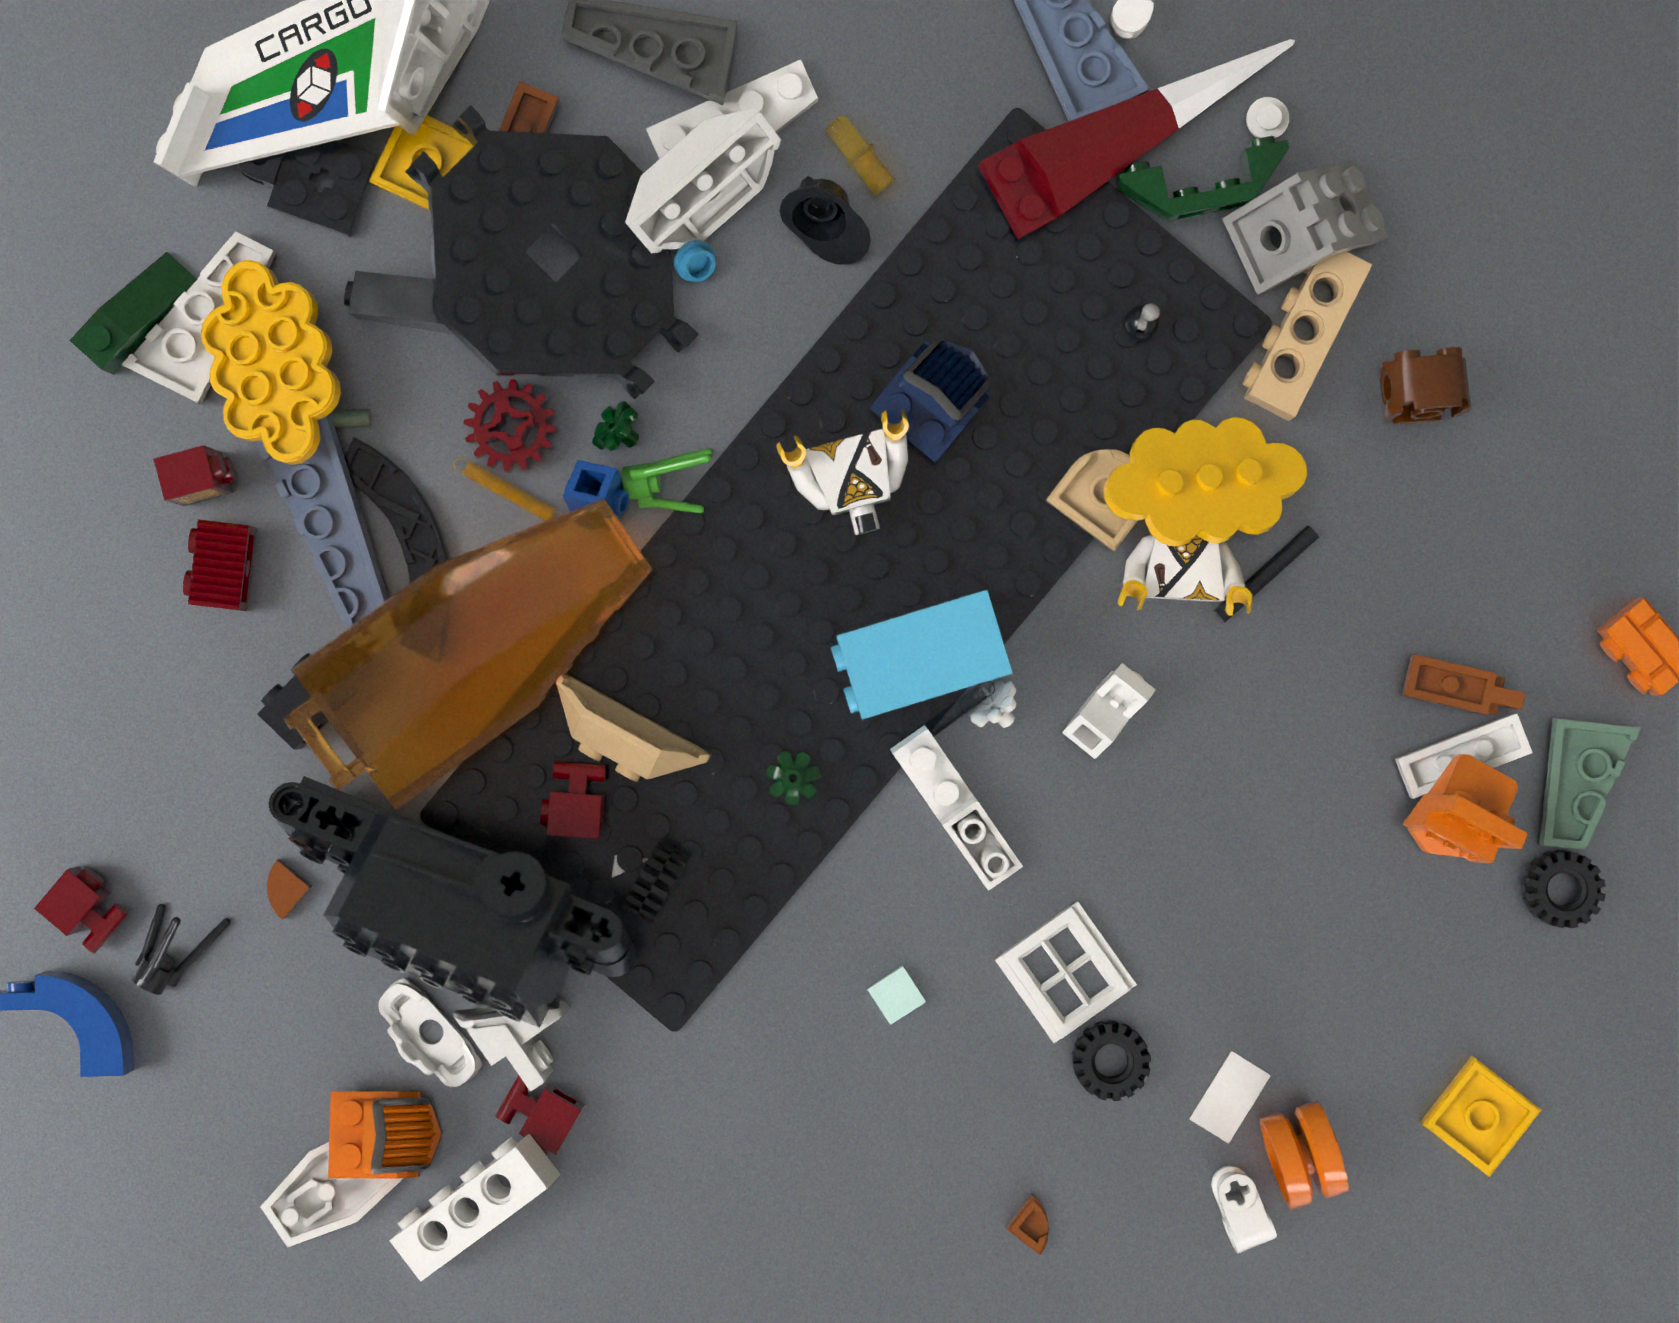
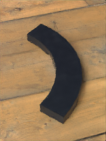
[344,437,453,662]

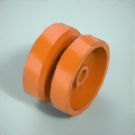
[1259,1101,1349,1210]

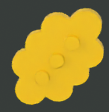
[201,260,341,465]
[1104,417,1307,546]

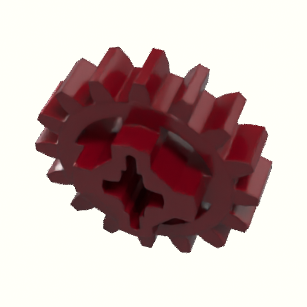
[463,379,558,473]

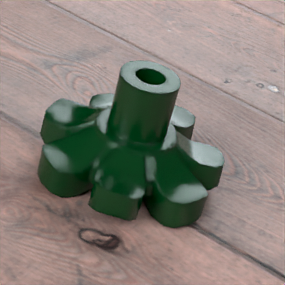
[592,401,639,451]
[766,751,821,805]

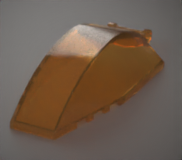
[284,499,653,809]

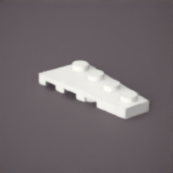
[646,59,818,159]
[122,231,277,404]

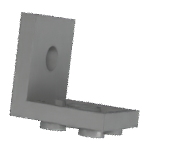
[1222,160,1389,295]

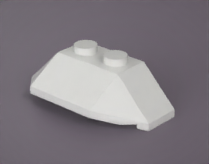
[625,108,781,253]

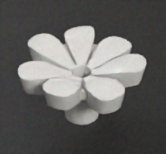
[968,680,1017,728]

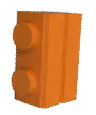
[1597,597,1679,696]

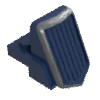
[869,339,992,463]

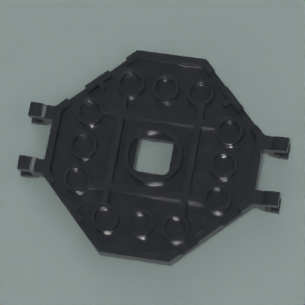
[405,105,699,399]

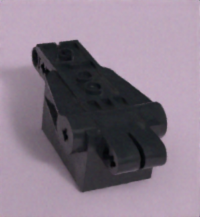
[269,776,636,1028]

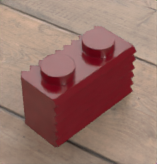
[183,519,256,611]

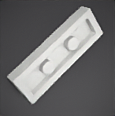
[1395,713,1533,799]

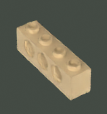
[1242,252,1372,421]

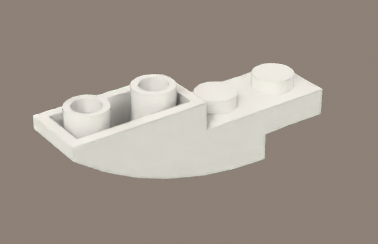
[890,725,1023,891]

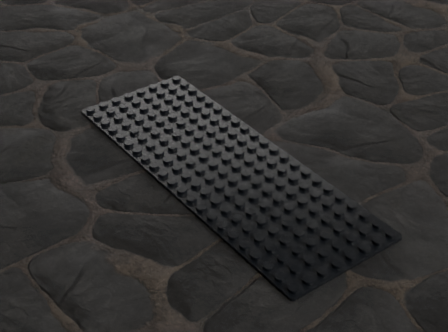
[420,108,1272,1032]

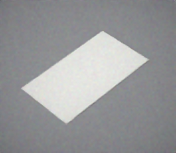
[1190,1051,1271,1144]

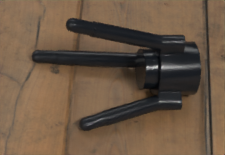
[132,904,231,995]

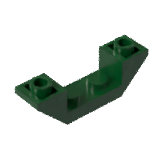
[1116,136,1289,223]

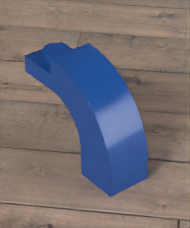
[0,971,134,1077]

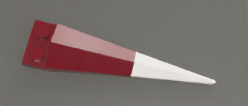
[977,39,1295,239]

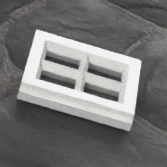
[995,901,1137,1043]

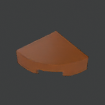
[267,859,312,920]
[1006,1193,1049,1255]

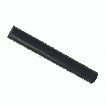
[1214,525,1319,623]

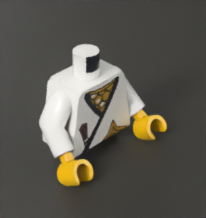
[776,410,909,535]
[1117,535,1253,616]

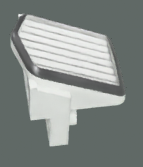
[453,997,570,1092]

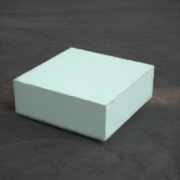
[867,965,926,1025]

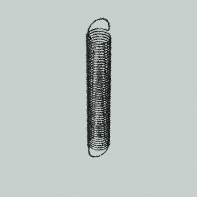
[890,681,995,761]

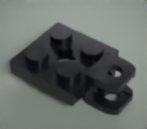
[238,140,376,237]

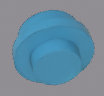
[674,240,716,282]

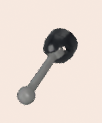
[1124,303,1160,341]

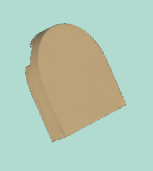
[1045,449,1138,552]

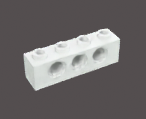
[390,1134,561,1282]

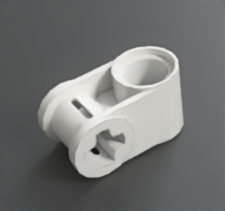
[1211,1165,1277,1254]

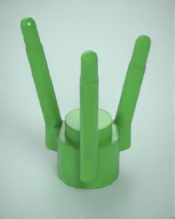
[622,448,713,513]

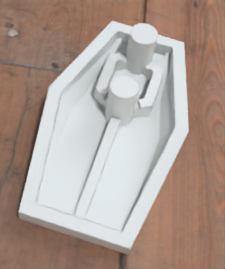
[260,1142,403,1247]

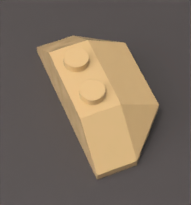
[555,672,712,782]

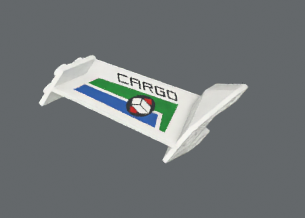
[154,0,490,187]

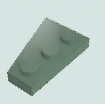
[1539,718,1641,850]

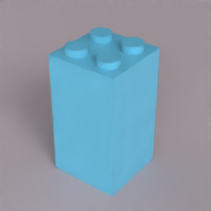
[831,590,1013,719]

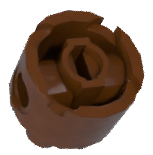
[1379,347,1471,424]

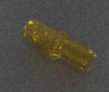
[826,115,896,196]

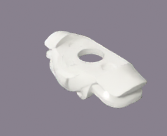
[378,978,482,1087]

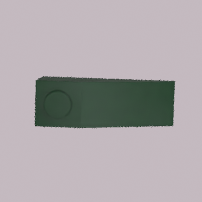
[69,252,197,375]

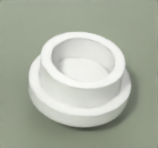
[1246,97,1289,139]

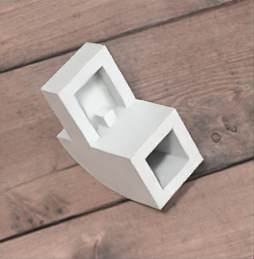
[1062,663,1156,759]

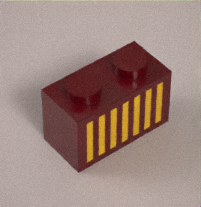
[153,445,236,506]

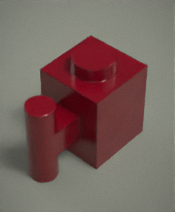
[540,761,606,839]
[34,866,128,953]
[495,1075,585,1155]

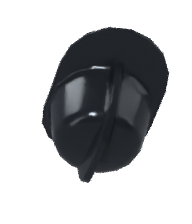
[779,176,871,264]

